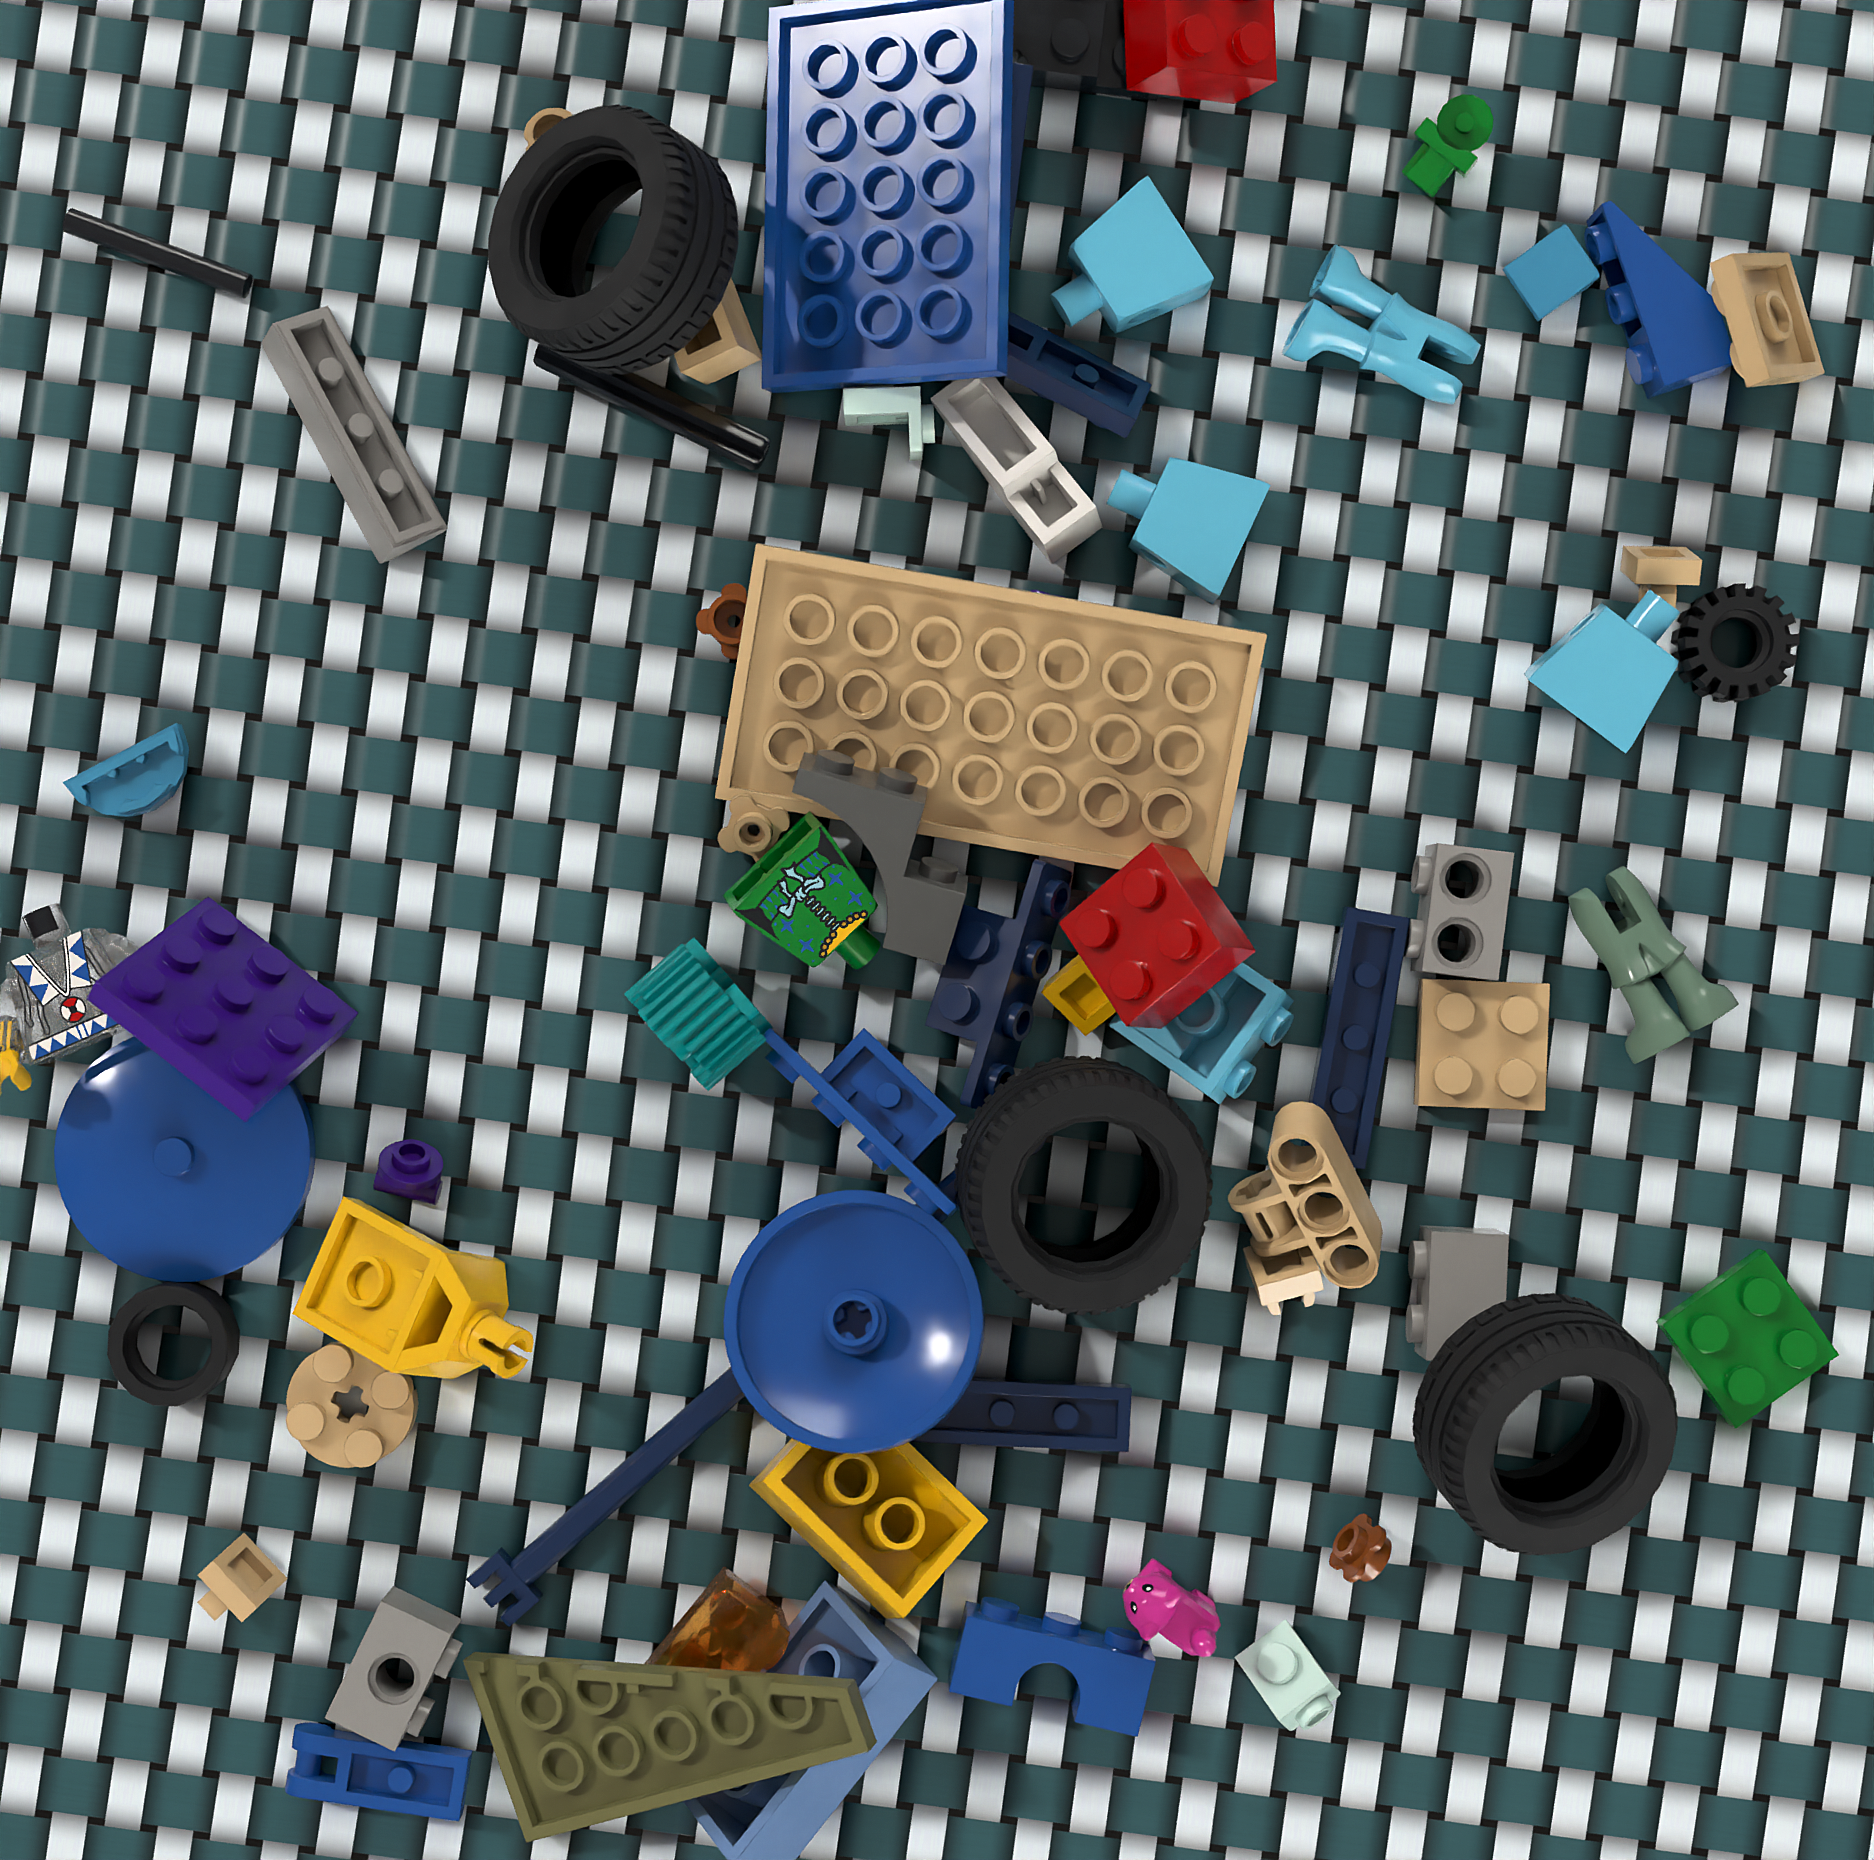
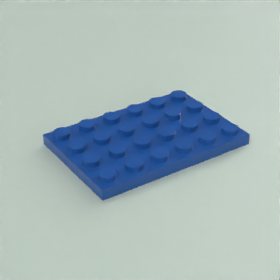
[761,0,1014,393]

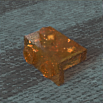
[644,1566,790,1672]

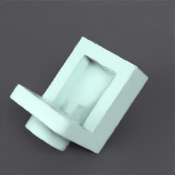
[843,384,935,461]
[1235,1619,1341,1731]

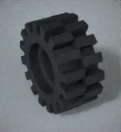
[1671,583,1799,703]

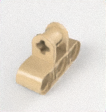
[1228,1101,1383,1289]

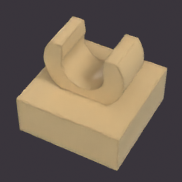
[1620,546,1702,608]
[1243,1245,1324,1315]
[197,1533,287,1622]

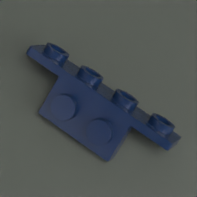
[925,859,1072,1109]

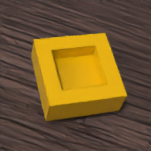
[1041,955,1116,1036]

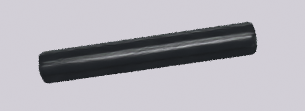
[533,344,770,470]

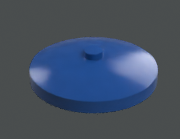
[54,1036,316,1282]
[723,1190,985,1454]

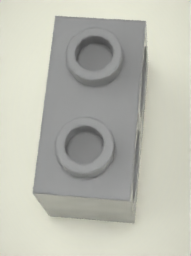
[1404,843,1514,981]

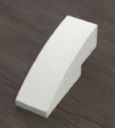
[930,377,1102,565]

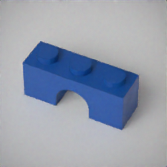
[948,1597,1156,1737]

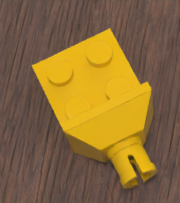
[292,1196,534,1379]

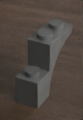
[792,749,968,965]

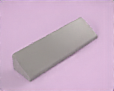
[262,306,448,563]

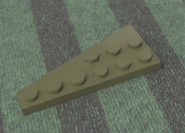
[463,1652,877,1843]

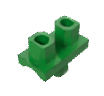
[1401,94,1494,198]

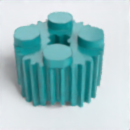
[624,937,774,1091]

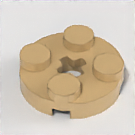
[286,1341,419,1468]

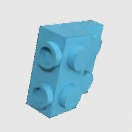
[1108,962,1294,1105]

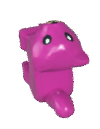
[1122,1558,1221,1657]

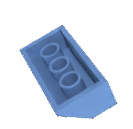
[683,1580,938,1860]

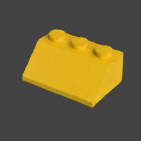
[749,1438,989,1619]

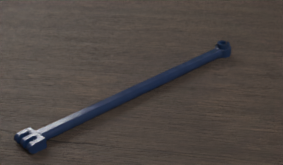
[466,1139,1046,1627]

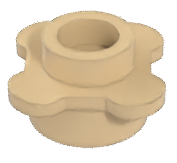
[718,794,790,862]

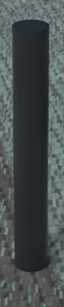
[63,208,253,299]

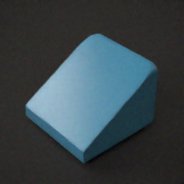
[1503,224,1599,322]

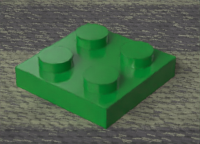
[1656,1249,1839,1428]

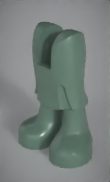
[1568,866,1739,1064]

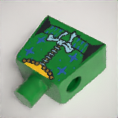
[723,811,881,970]

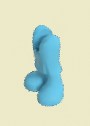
[1282,245,1481,405]

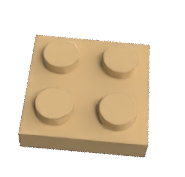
[1709,252,1825,387]
[1414,978,1550,1111]

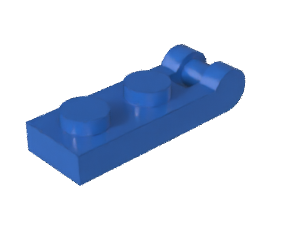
[285,1722,473,1821]

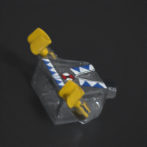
[0,903,140,1096]

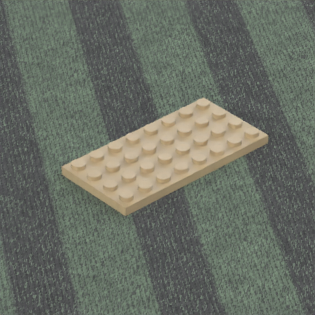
[715,543,1267,887]

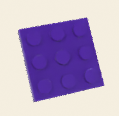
[86,897,359,1122]

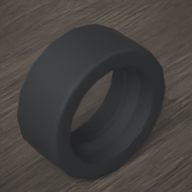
[107,1281,240,1407]

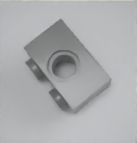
[325,1586,463,1752]

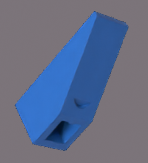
[1584,201,1733,399]

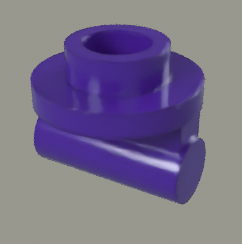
[373,1139,443,1205]

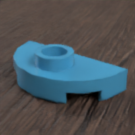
[63,723,189,817]

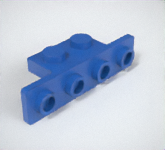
[763,1028,959,1217]

